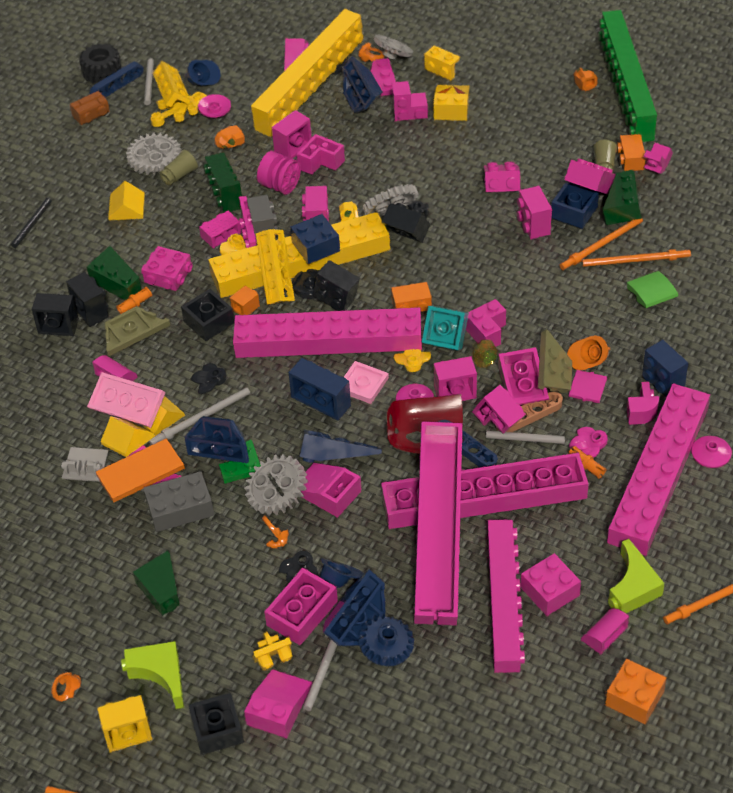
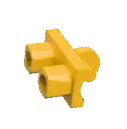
[252,632,292,671]

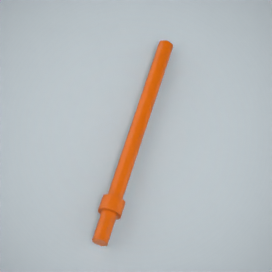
[559,219,643,270]
[582,249,691,267]
[663,584,733,625]

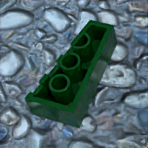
[203,152,242,213]

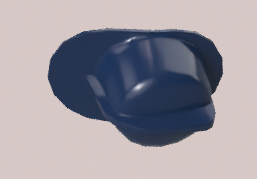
[184,60,221,86]
[320,558,364,588]

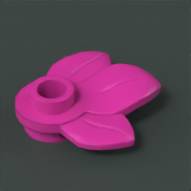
[569,427,608,457]

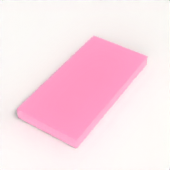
[87,372,166,428]

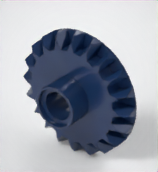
[359,615,414,666]

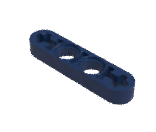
[90,61,144,98]
[439,420,498,468]

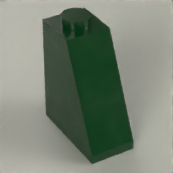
[133,551,180,616]

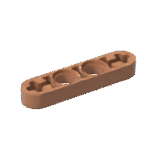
[496,392,563,432]

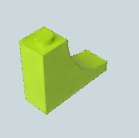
[608,539,664,613]
[121,641,184,709]

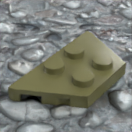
[105,306,170,356]
[538,329,572,393]

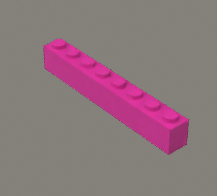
[488,520,525,673]

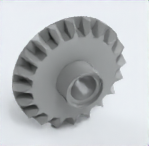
[374,35,414,59]

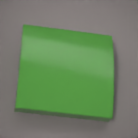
[627,271,678,308]

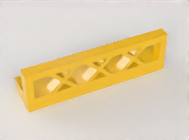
[153,61,191,107]
[256,229,295,305]

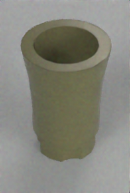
[593,140,617,173]
[159,149,198,185]

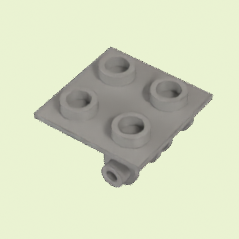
[62,447,109,482]

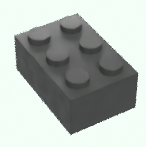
[143,471,214,532]

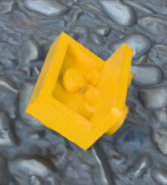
[424,46,460,80]

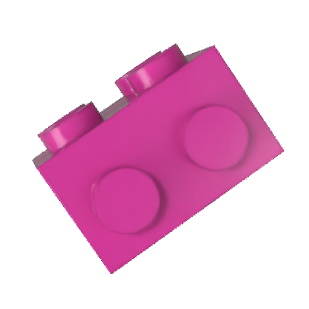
[483,162,520,192]

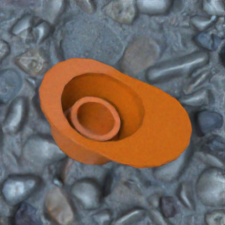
[567,335,610,370]

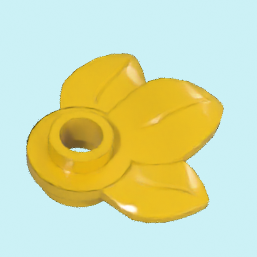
[219,234,246,255]
[394,349,431,372]

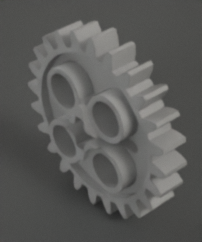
[126,133,181,175]
[363,184,419,217]
[244,454,308,516]

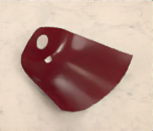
[387,394,463,454]

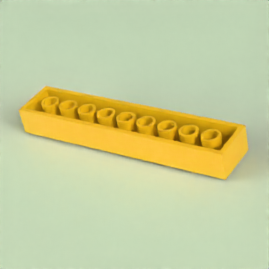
[251,9,363,137]
[208,212,390,298]

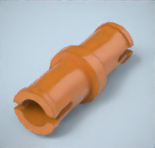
[116,287,152,314]
[568,446,607,479]

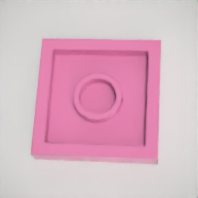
[344,361,389,404]

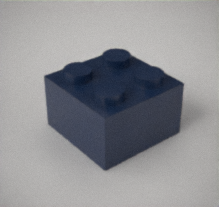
[551,181,599,229]
[290,214,340,264]
[642,340,688,398]

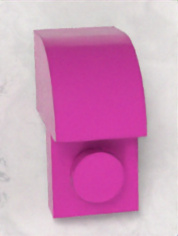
[644,143,673,174]
[627,382,659,425]

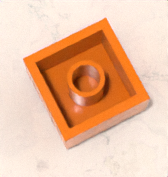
[605,659,667,725]

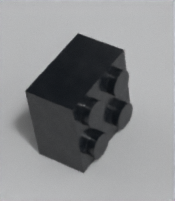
[382,203,431,243]
[313,260,360,311]
[66,272,109,327]
[181,289,235,341]
[32,293,79,336]
[188,693,244,755]

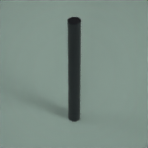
[11,198,52,248]

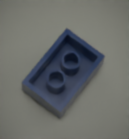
[288,358,351,420]

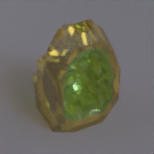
[473,339,497,368]

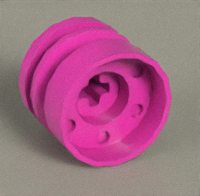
[257,151,301,194]

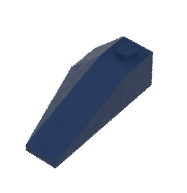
[299,429,382,463]

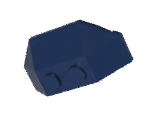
[342,56,383,114]
[184,416,249,463]
[323,569,385,646]

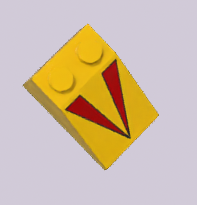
[434,85,470,121]

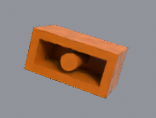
[617,134,646,171]
[391,282,432,312]

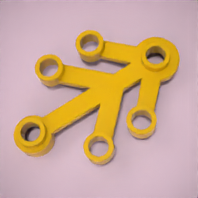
[150,92,206,127]

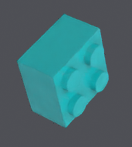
[422,306,469,350]

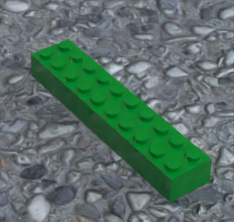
[598,10,657,142]

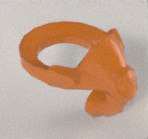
[358,43,385,62]
[262,515,289,549]
[52,672,82,702]

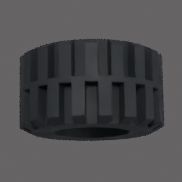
[79,43,122,84]

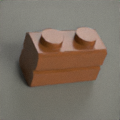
[69,91,110,125]

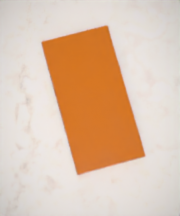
[96,439,185,503]

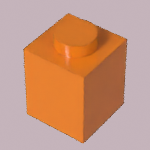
[230,285,260,315]

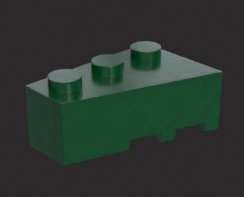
[603,169,642,225]
[87,246,142,300]

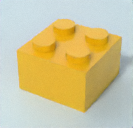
[97,695,153,752]

